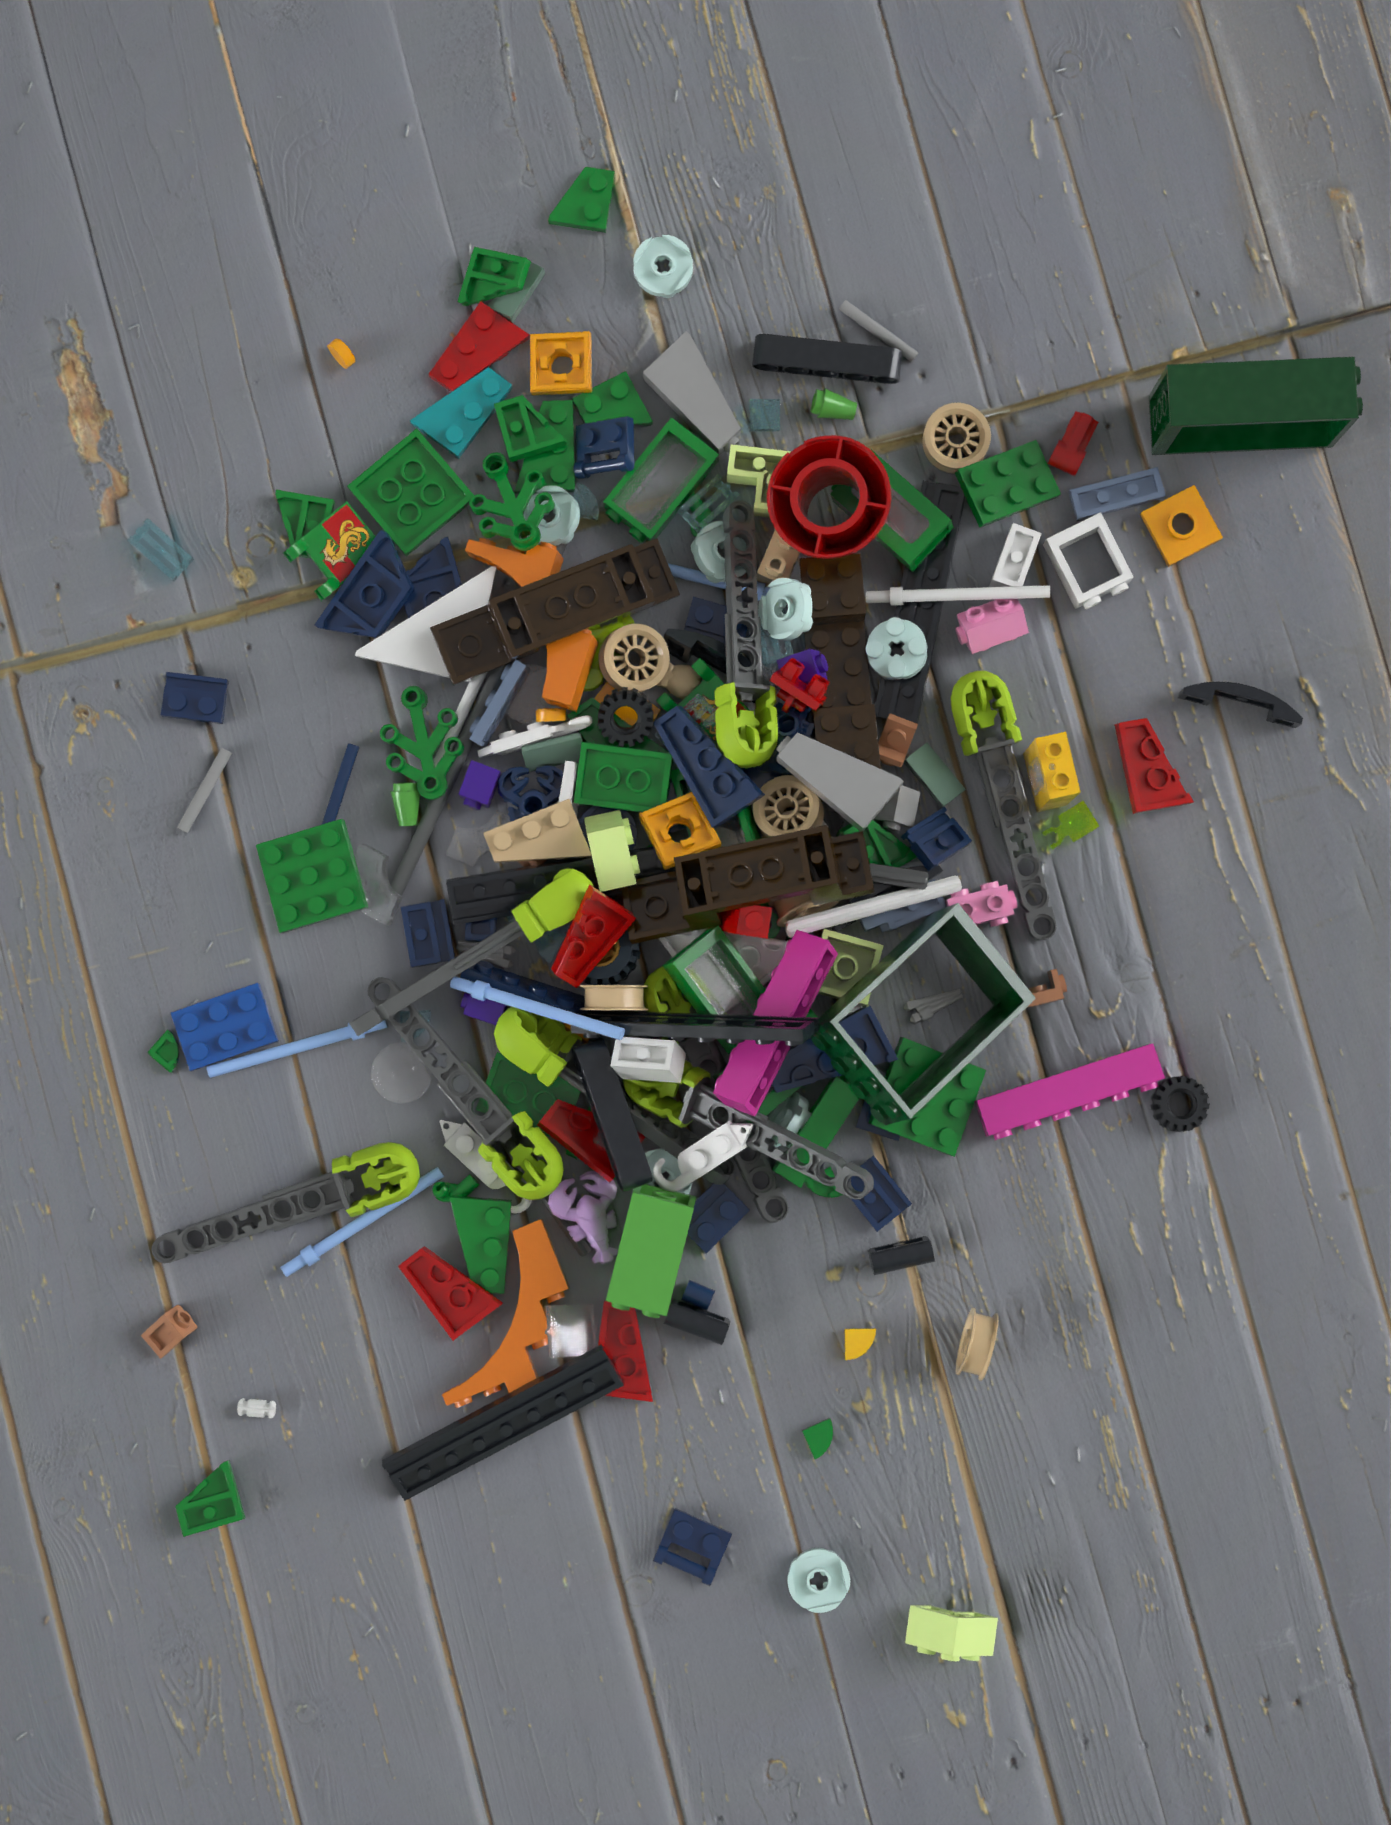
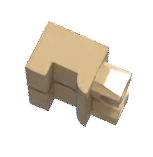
[757,529,800,586]

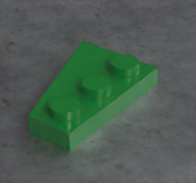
[449,1195,512,1294]

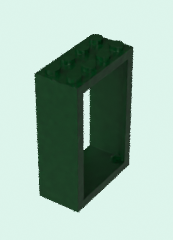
[1149,357,1363,455]
[811,903,1036,1125]

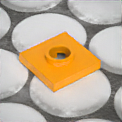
[530,331,592,396]
[1140,485,1223,567]
[639,792,722,870]

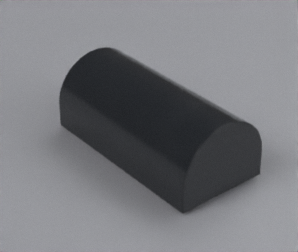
[868,1236,935,1275]
[664,1299,730,1345]

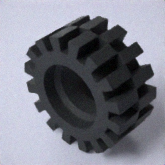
[598,687,654,747]
[1150,1076,1210,1132]

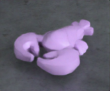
[548,1171,618,1265]

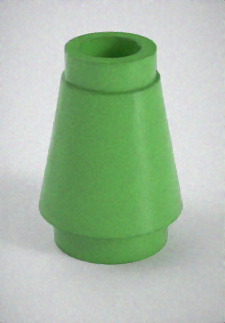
[810,388,857,420]
[390,782,420,826]

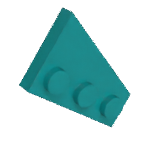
[410,367,513,459]

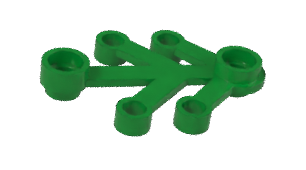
[469,452,555,551]
[380,686,464,800]

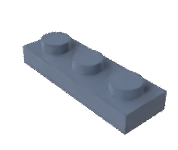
[1068,467,1166,521]
[469,659,531,748]

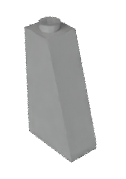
[643,331,741,456]
[776,732,904,831]

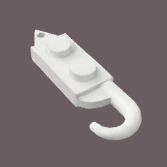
[477,715,593,758]
[439,1120,532,1214]
[653,1120,753,1192]

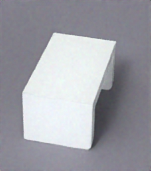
[989,523,1042,587]
[610,1037,686,1083]

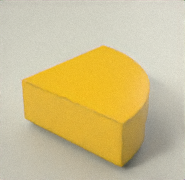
[844,1328,876,1360]

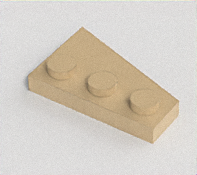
[483,799,592,863]

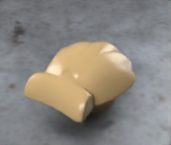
[657,662,702,699]

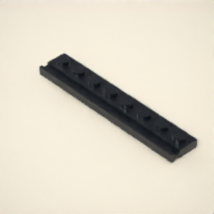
[875,480,966,724]
[446,842,680,925]
[571,1010,820,1046]
[382,1344,624,1501]

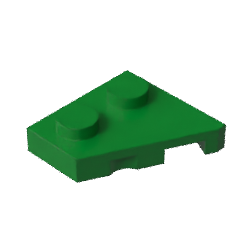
[548,167,615,233]
[457,247,531,306]
[572,371,653,426]
[494,395,566,462]
[275,490,335,559]
[839,820,917,867]
[175,1460,245,1537]

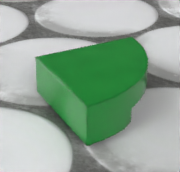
[147,1029,179,1073]
[804,1167,843,1198]
[802,1418,833,1459]

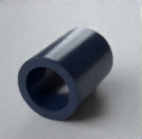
[681,1280,715,1311]

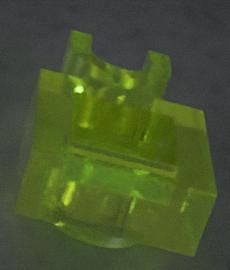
[1042,800,1100,850]

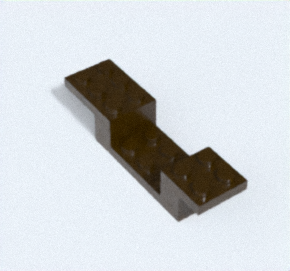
[430,538,680,686]
[799,553,881,802]
[621,825,875,944]

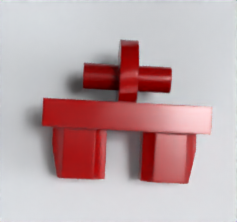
[769,658,830,713]

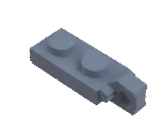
[860,879,947,933]

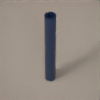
[321,743,359,825]

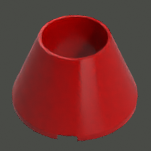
[767,435,891,559]

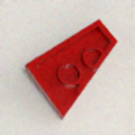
[429,301,530,392]
[1115,718,1194,814]
[551,884,636,988]
[537,1099,646,1183]
[398,1246,503,1341]
[598,1300,653,1402]

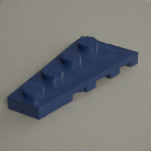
[653,706,765,828]

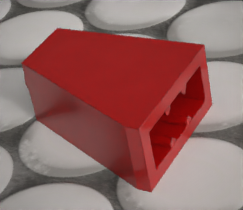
[719,905,772,939]

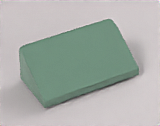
[488,262,545,323]
[521,732,583,772]
[904,743,966,808]

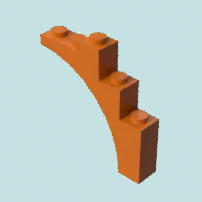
[465,538,599,712]
[442,1219,570,1408]

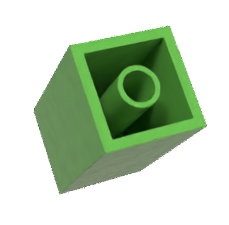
[606,1184,697,1318]

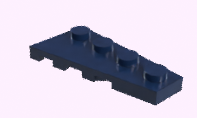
[460,961,589,1015]
[771,1004,898,1093]

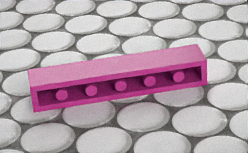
[713,930,838,1116]
[975,1043,1165,1140]

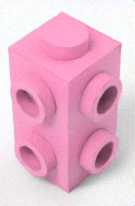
[955,599,1029,654]
[945,881,1017,927]

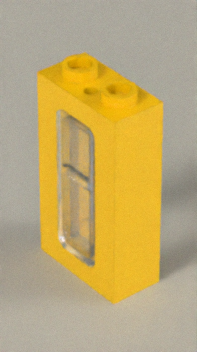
[1023,731,1081,812]

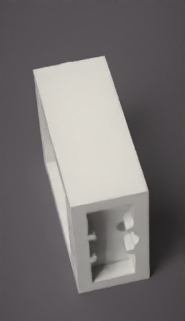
[1043,512,1133,609]

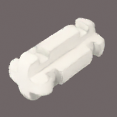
[237,1398,276,1418]

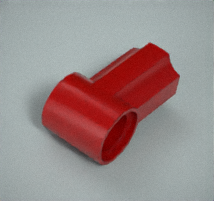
[1047,411,1099,477]

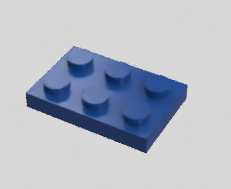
[171,983,279,1071]

